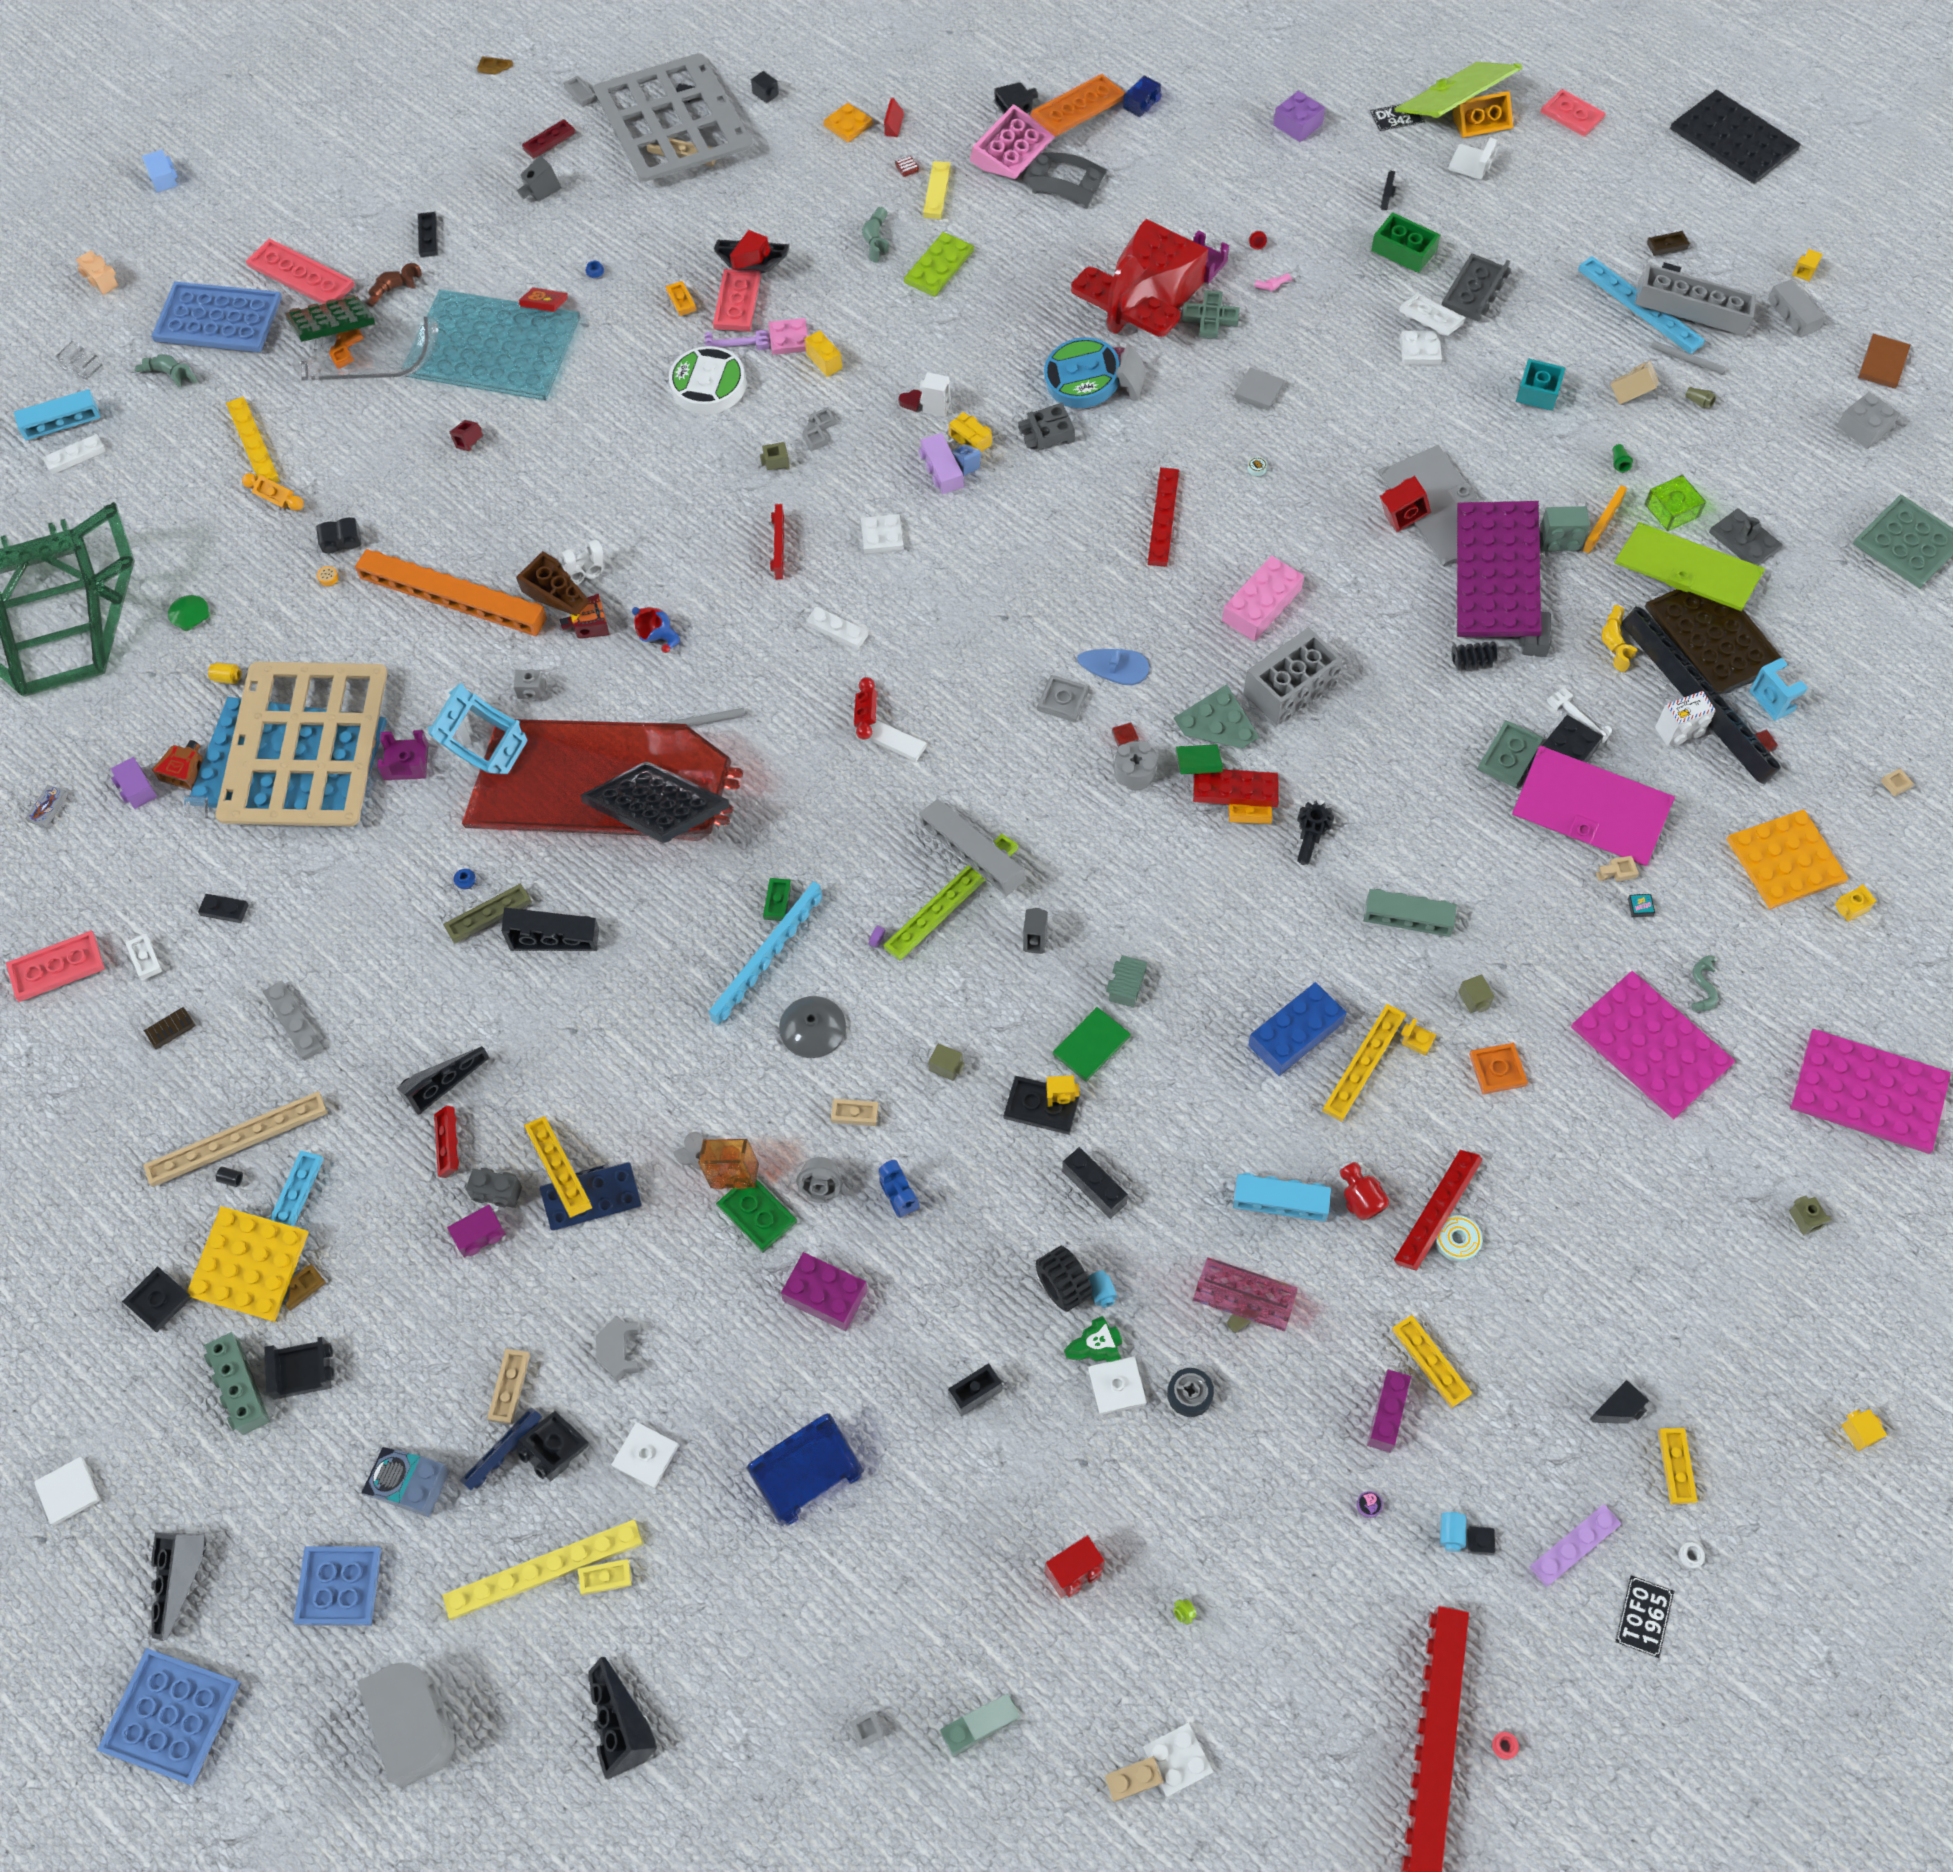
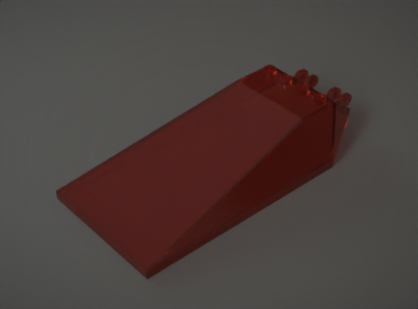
[462,719,744,841]

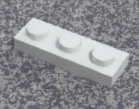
[42,434,106,475]
[806,606,868,650]

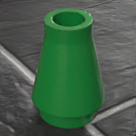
[1612,444,1633,473]

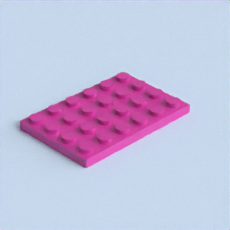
[1571,971,1735,1120]
[1790,1029,1951,1154]

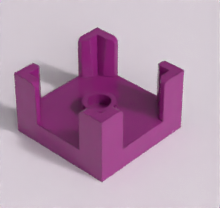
[1193,230,1230,284]
[377,730,429,780]

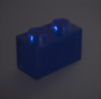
[1123,75,1162,117]

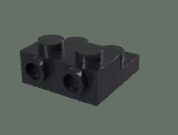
[517,1411,589,1482]

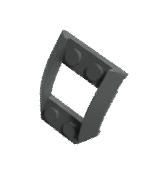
[1023,152,1107,209]

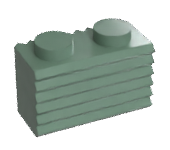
[1106,955,1147,1008]

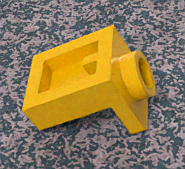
[1401,1018,1436,1056]

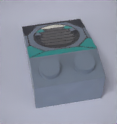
[361,1447,450,1518]

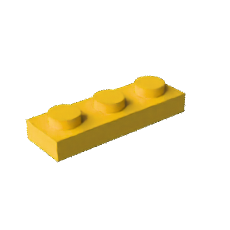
[1658,1428,1698,1505]

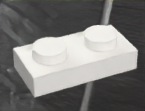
[125,934,163,980]

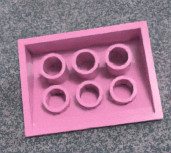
[970,104,1055,179]

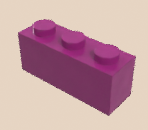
[1366,1369,1411,1453]

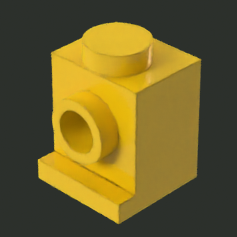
[1792,249,1823,282]
[1835,884,1877,922]
[1046,1075,1080,1107]

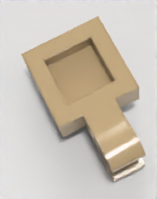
[1596,856,1639,882]

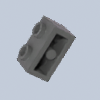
[465,1168,522,1208]

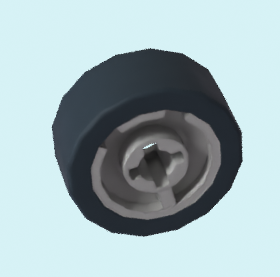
[1167,1368,1214,1417]

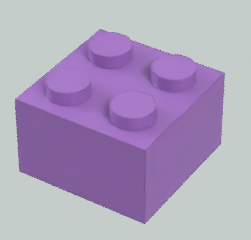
[1273,90,1325,142]

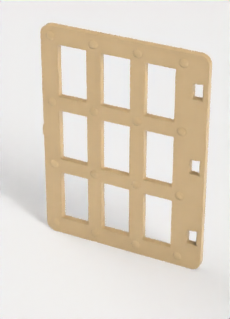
[215,662,388,826]

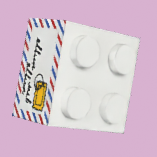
[1655,691,1716,747]

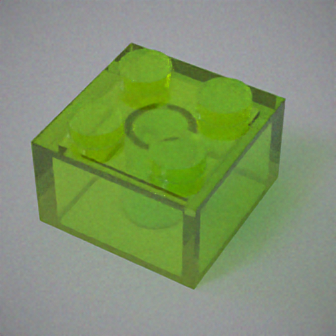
[1644,474,1706,532]

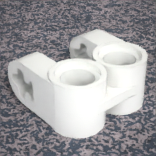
[558,539,603,585]

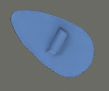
[1077,649,1149,685]

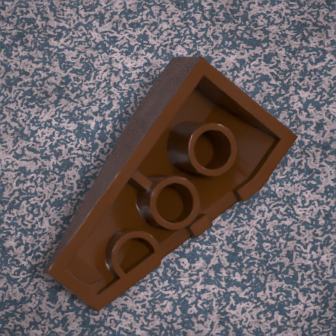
[516,551,589,616]

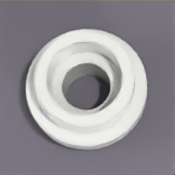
[1679,1542,1705,1569]

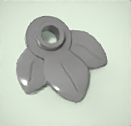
[674,1132,719,1170]

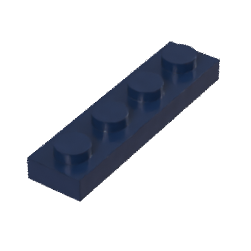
[460,1408,542,1491]

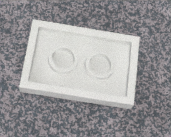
[1399,293,1465,336]

